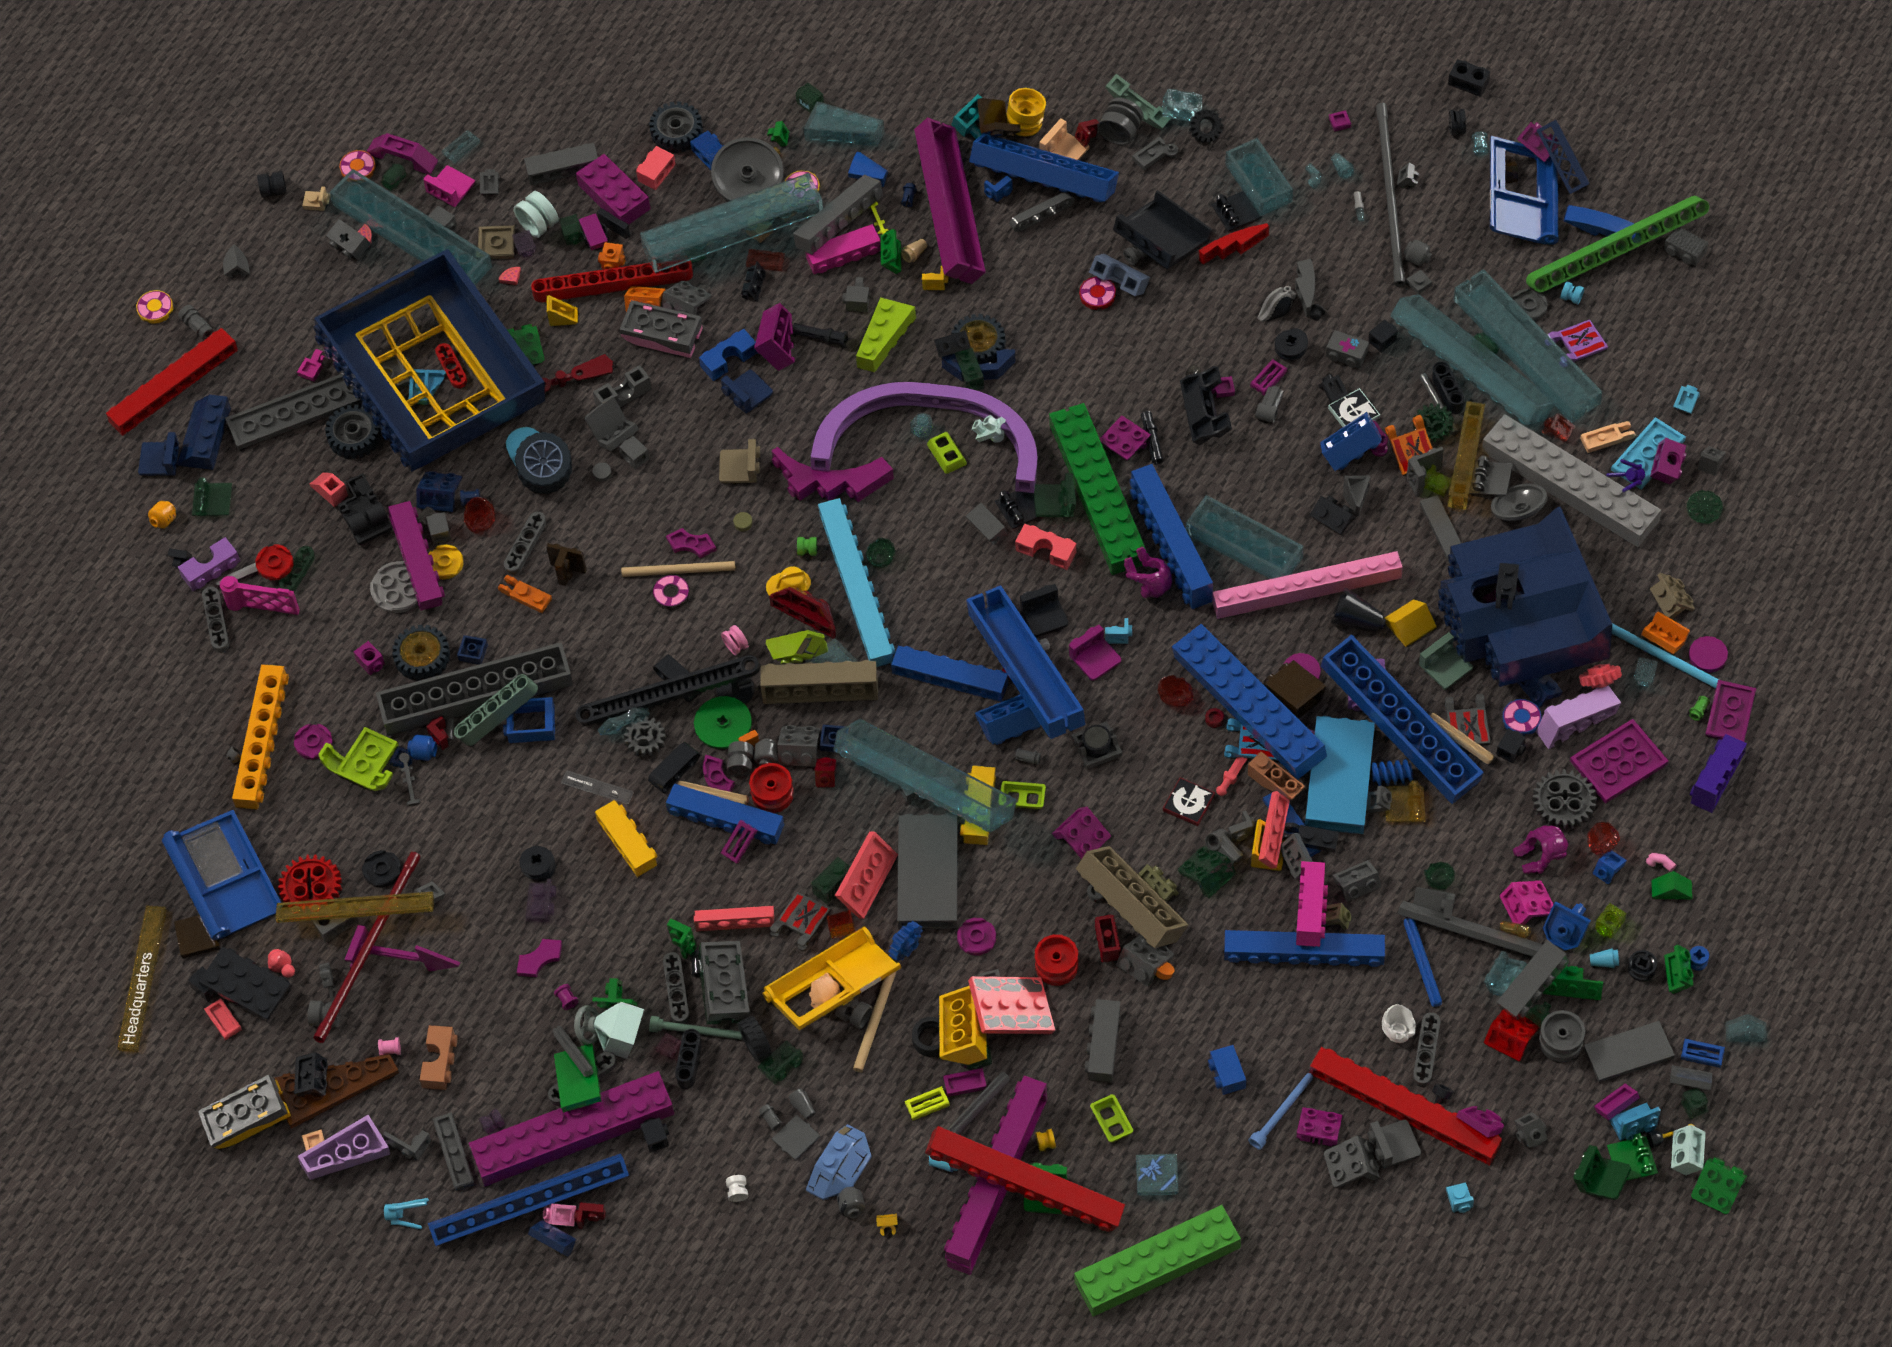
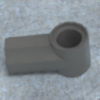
[1255,386,1283,423]
[1205,829,1243,867]

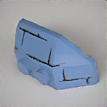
[806,1124,872,1200]

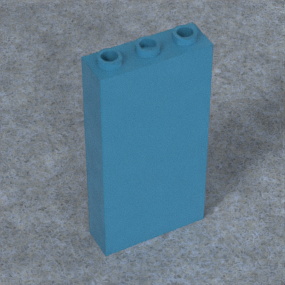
[1305,716,1375,834]

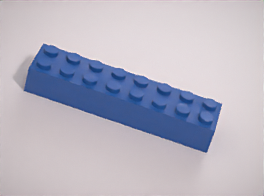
[969,134,1119,202]
[1129,464,1213,609]

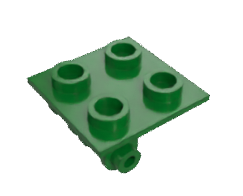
[1607,1133,1658,1181]

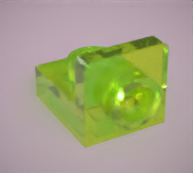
[1424,465,1453,496]

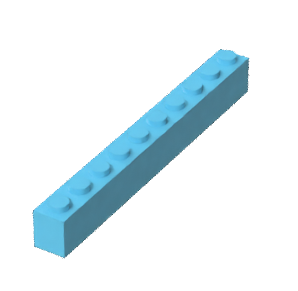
[818,498,895,667]

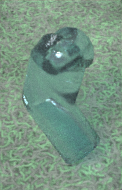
[1305,163,1322,188]

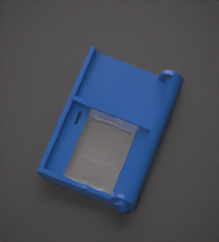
[162,810,284,940]

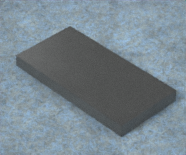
[1583,1021,1675,1083]

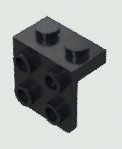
[1020,584,1068,637]

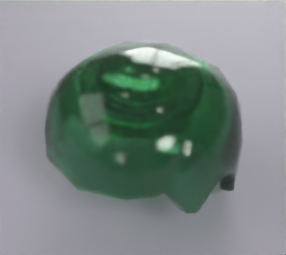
[866,538,896,568]
[1424,862,1455,890]

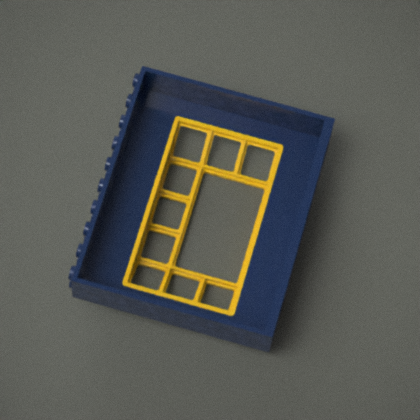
[313,249,545,472]

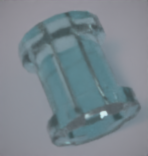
[1472,131,1489,155]

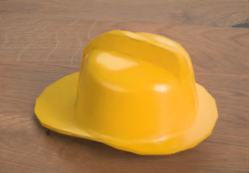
[766,567,811,596]

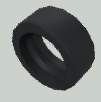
[912,1017,940,1057]

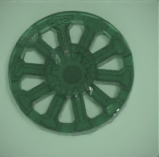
[1687,490,1723,523]

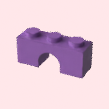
[178,537,240,591]

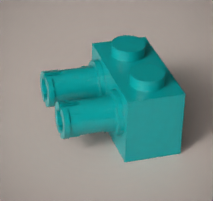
[951,94,982,139]

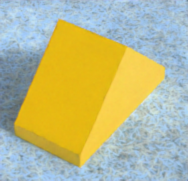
[547,295,578,326]

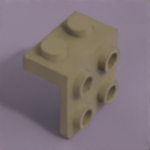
[719,439,760,483]

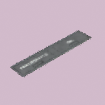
[561,771,634,804]

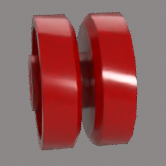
[749,763,794,813]
[1035,934,1078,986]

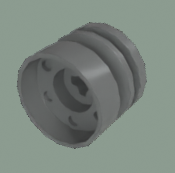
[1097,97,1144,146]

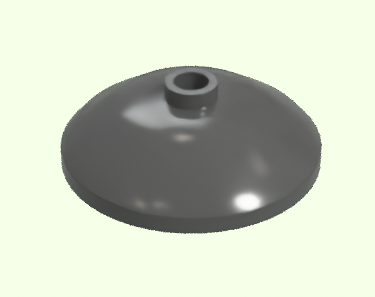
[1491,484,1547,521]

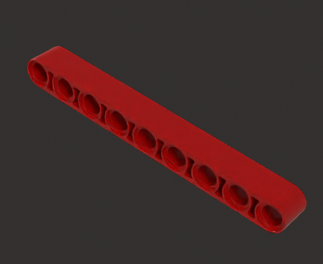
[531,258,693,302]

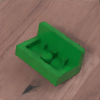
[881,229,901,274]
[1664,945,1693,994]

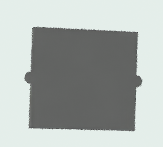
[772,1115,820,1161]

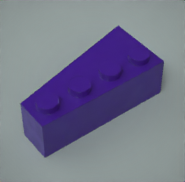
[1690,734,1747,813]

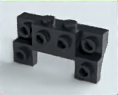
[1180,366,1232,445]

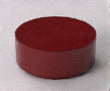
[1205,708,1224,728]

